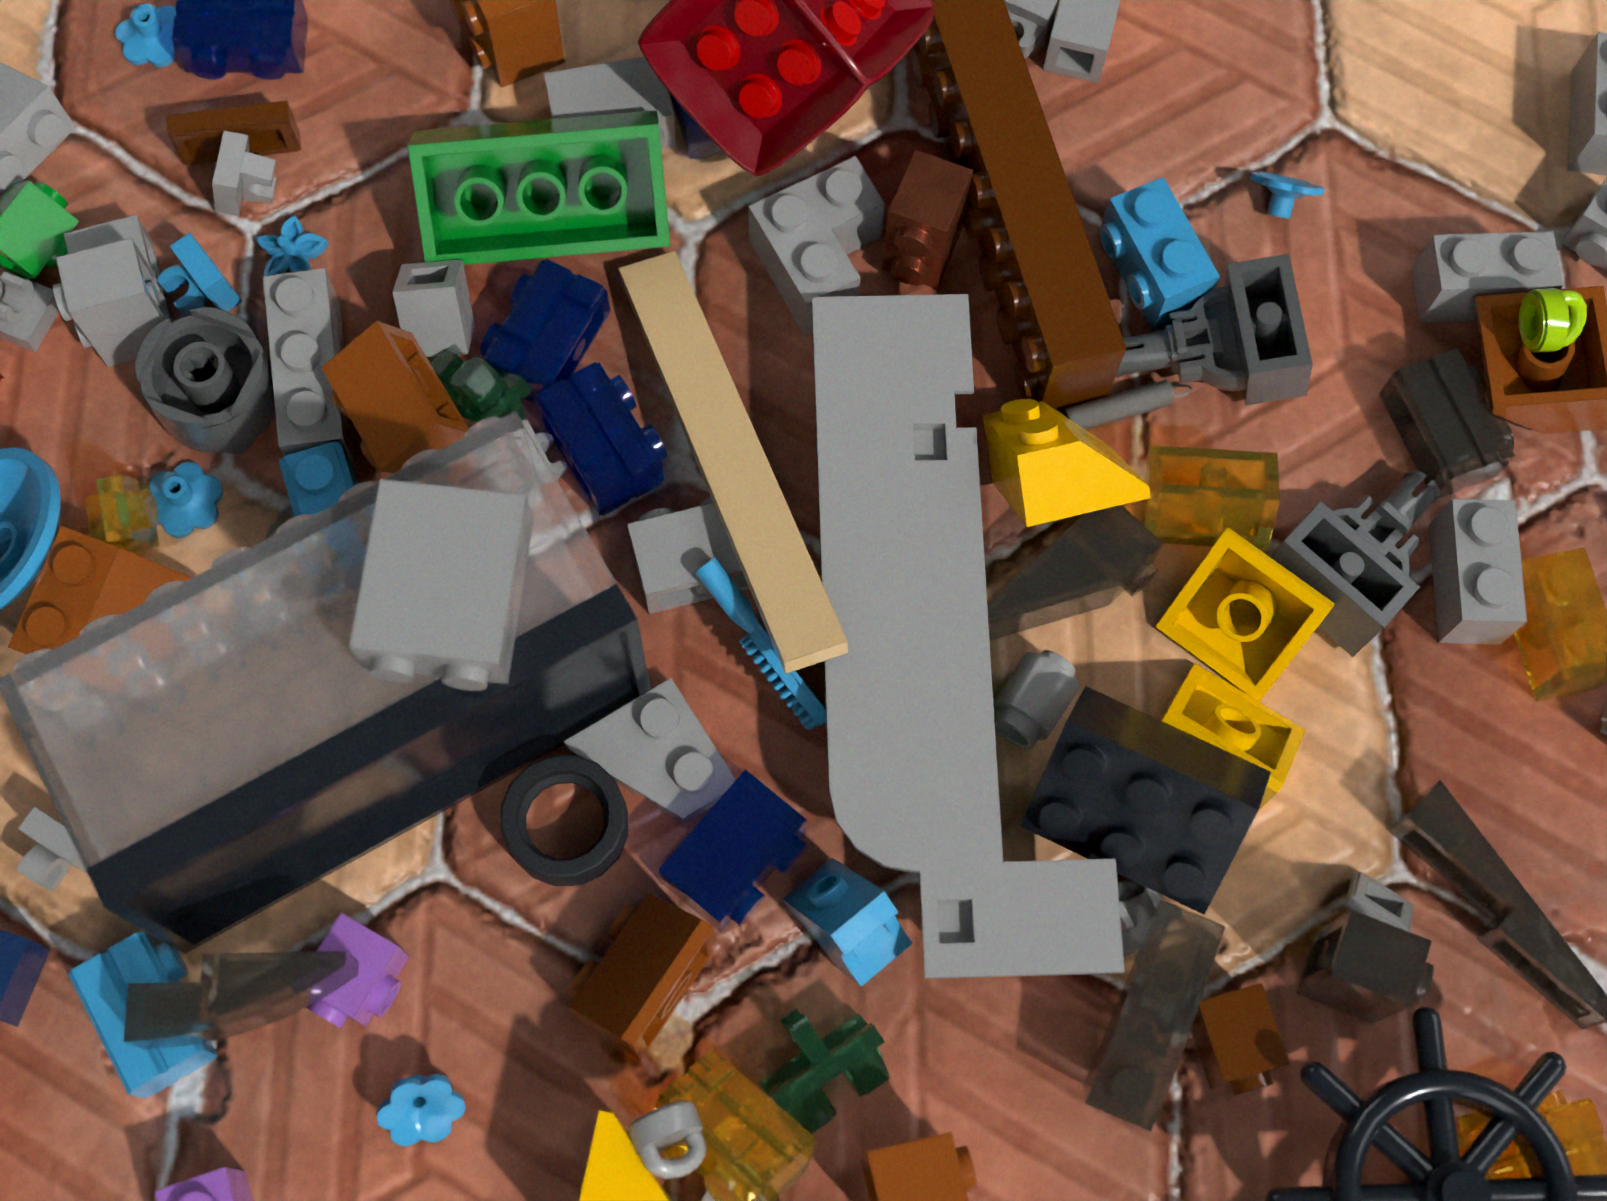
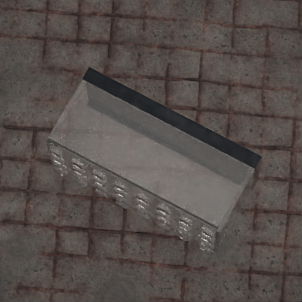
[0,411,651,954]

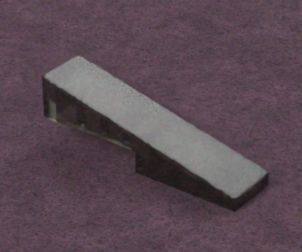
[1389,780,1607,1030]

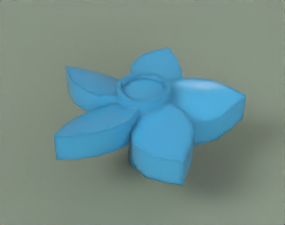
[256,215,329,276]

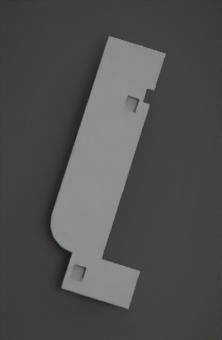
[812,294,1125,979]

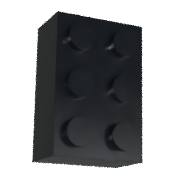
[1020,686,1271,915]

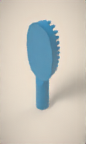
[694,556,827,730]

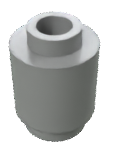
[993,650,1080,749]

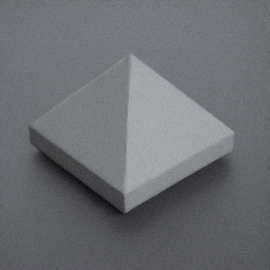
[1345,871,1414,941]

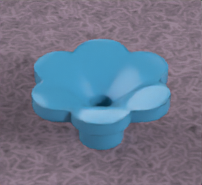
[116,3,190,67]
[1249,172,1325,219]
[144,462,224,538]
[376,1074,466,1146]

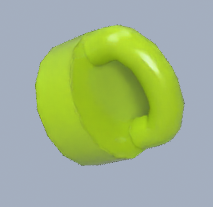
[1519,288,1587,353]

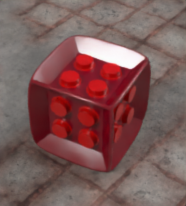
[638,0,935,177]

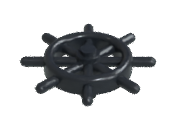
[1265,1006,1607,1201]

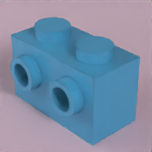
[1098,177,1220,331]

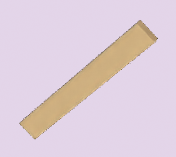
[619,251,848,674]

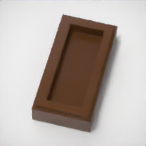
[166,101,302,165]

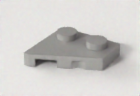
[564,678,739,824]

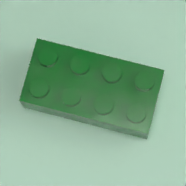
[408,110,671,265]

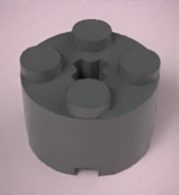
[135,307,275,454]

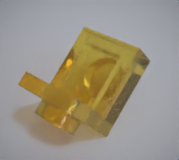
[84,474,160,552]

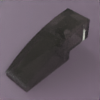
[123,951,359,1049]

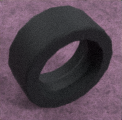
[501,755,628,886]

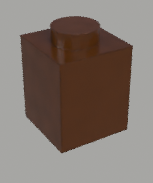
[1184,983,1290,1096]

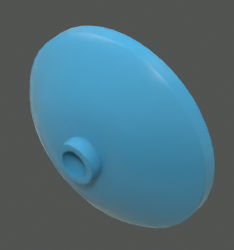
[0,447,61,611]

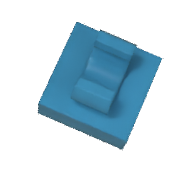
[157,233,242,316]

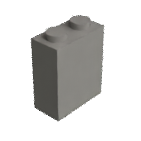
[349,479,534,691]

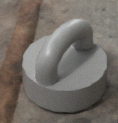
[627,1100,706,1179]

